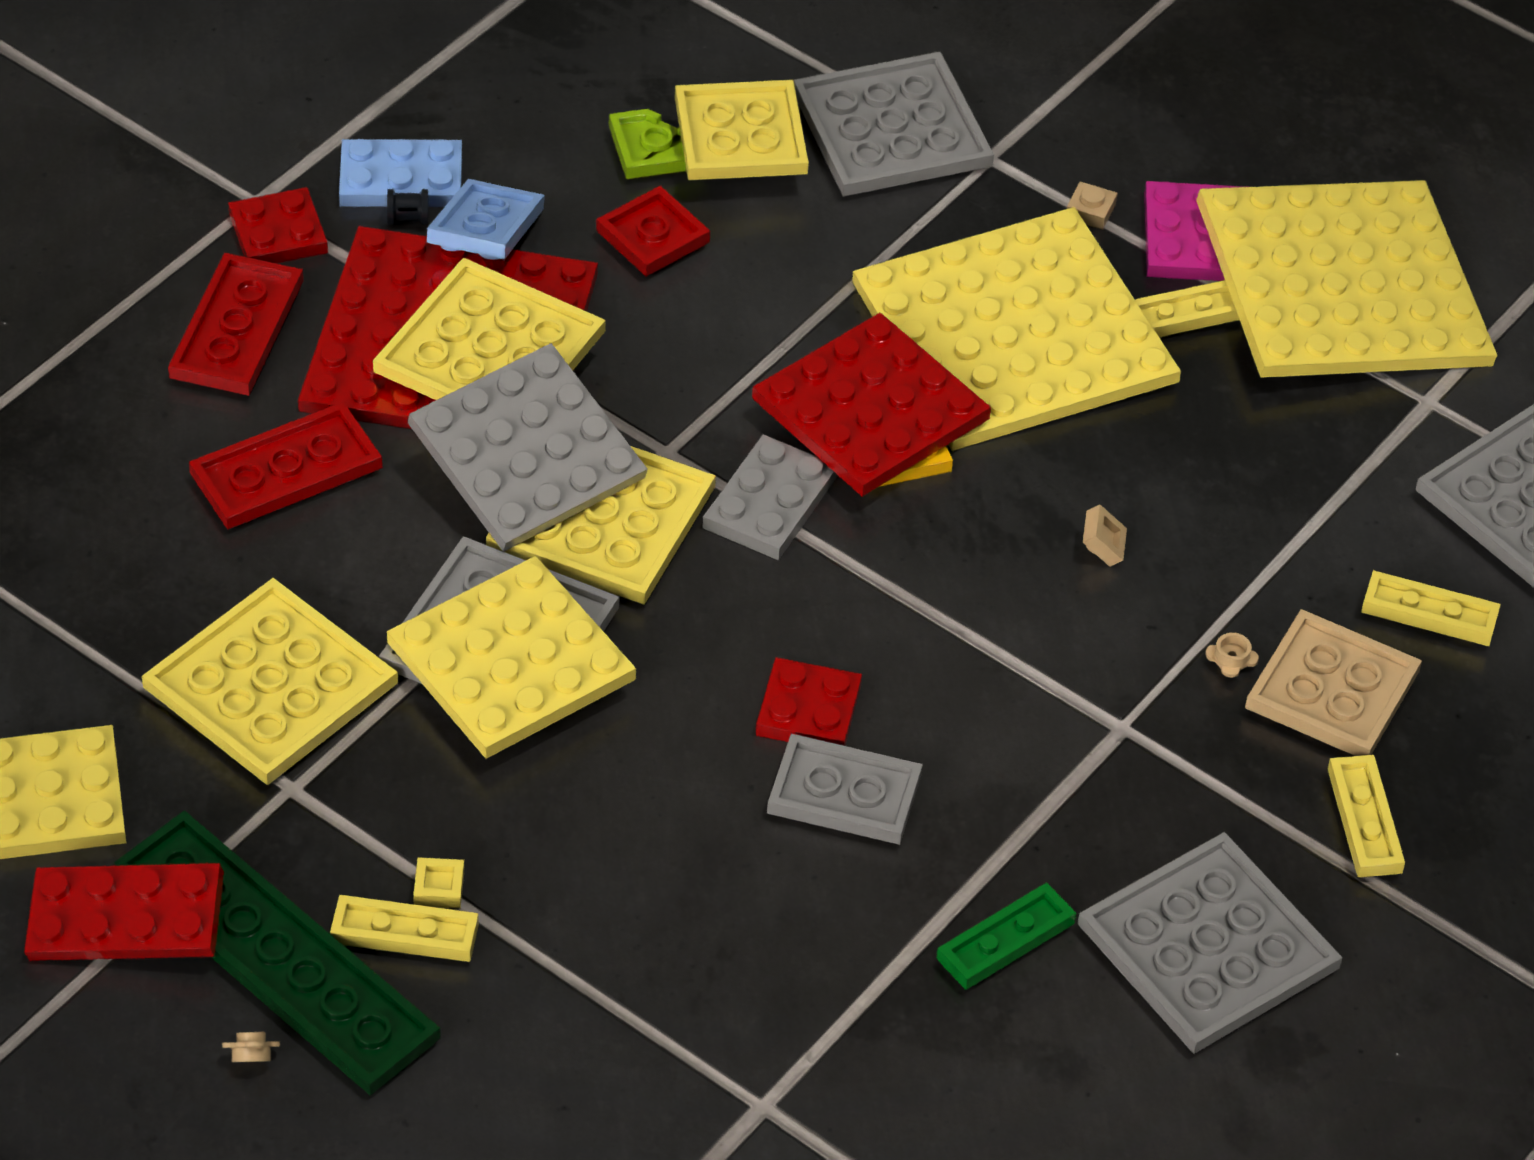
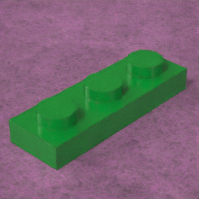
[936,882,1076,990]

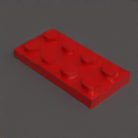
[168,252,304,396]
[189,402,383,530]
[24,863,224,961]

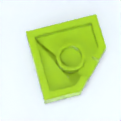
[609,109,686,179]

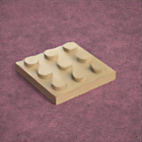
[1245,609,1422,756]

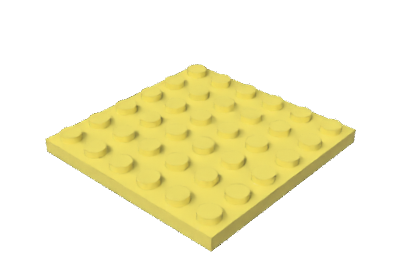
[1196,180,1497,378]
[852,207,1181,451]

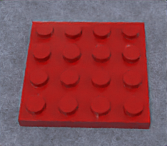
[752,312,991,497]

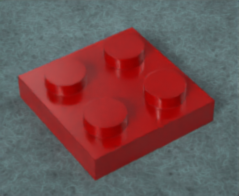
[596,186,710,276]
[228,187,328,264]
[756,657,862,746]

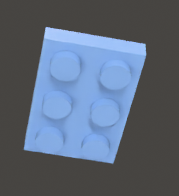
[339,139,462,207]
[427,179,545,260]

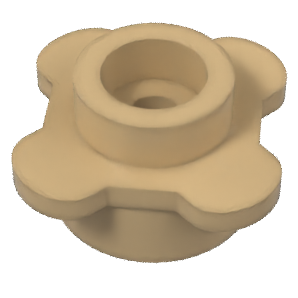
[1205,633,1259,678]
[222,1032,280,1062]

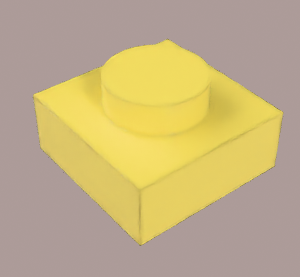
[413,858,464,909]

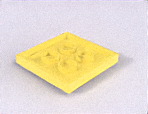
[675,80,809,180]
[0,725,126,859]

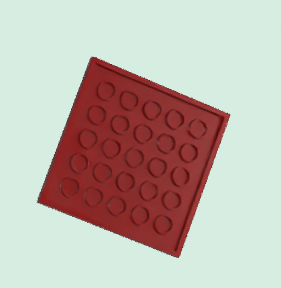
[298,226,598,429]

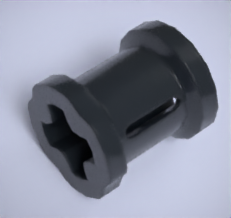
[387,189,429,225]

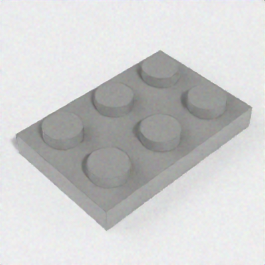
[702,434,838,560]
[767,734,923,845]

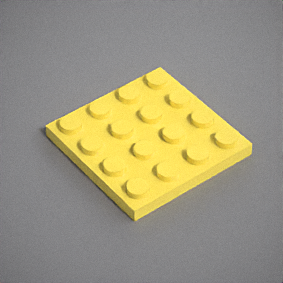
[373,257,606,400]
[486,446,716,605]
[387,556,636,759]
[142,578,398,786]

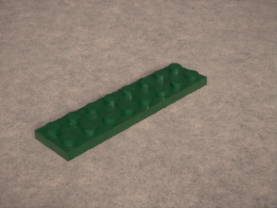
[114,810,441,1095]

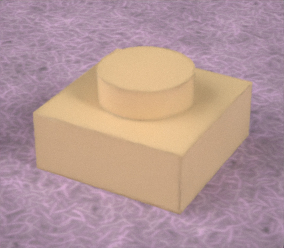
[1066,181,1118,230]
[1083,504,1127,567]

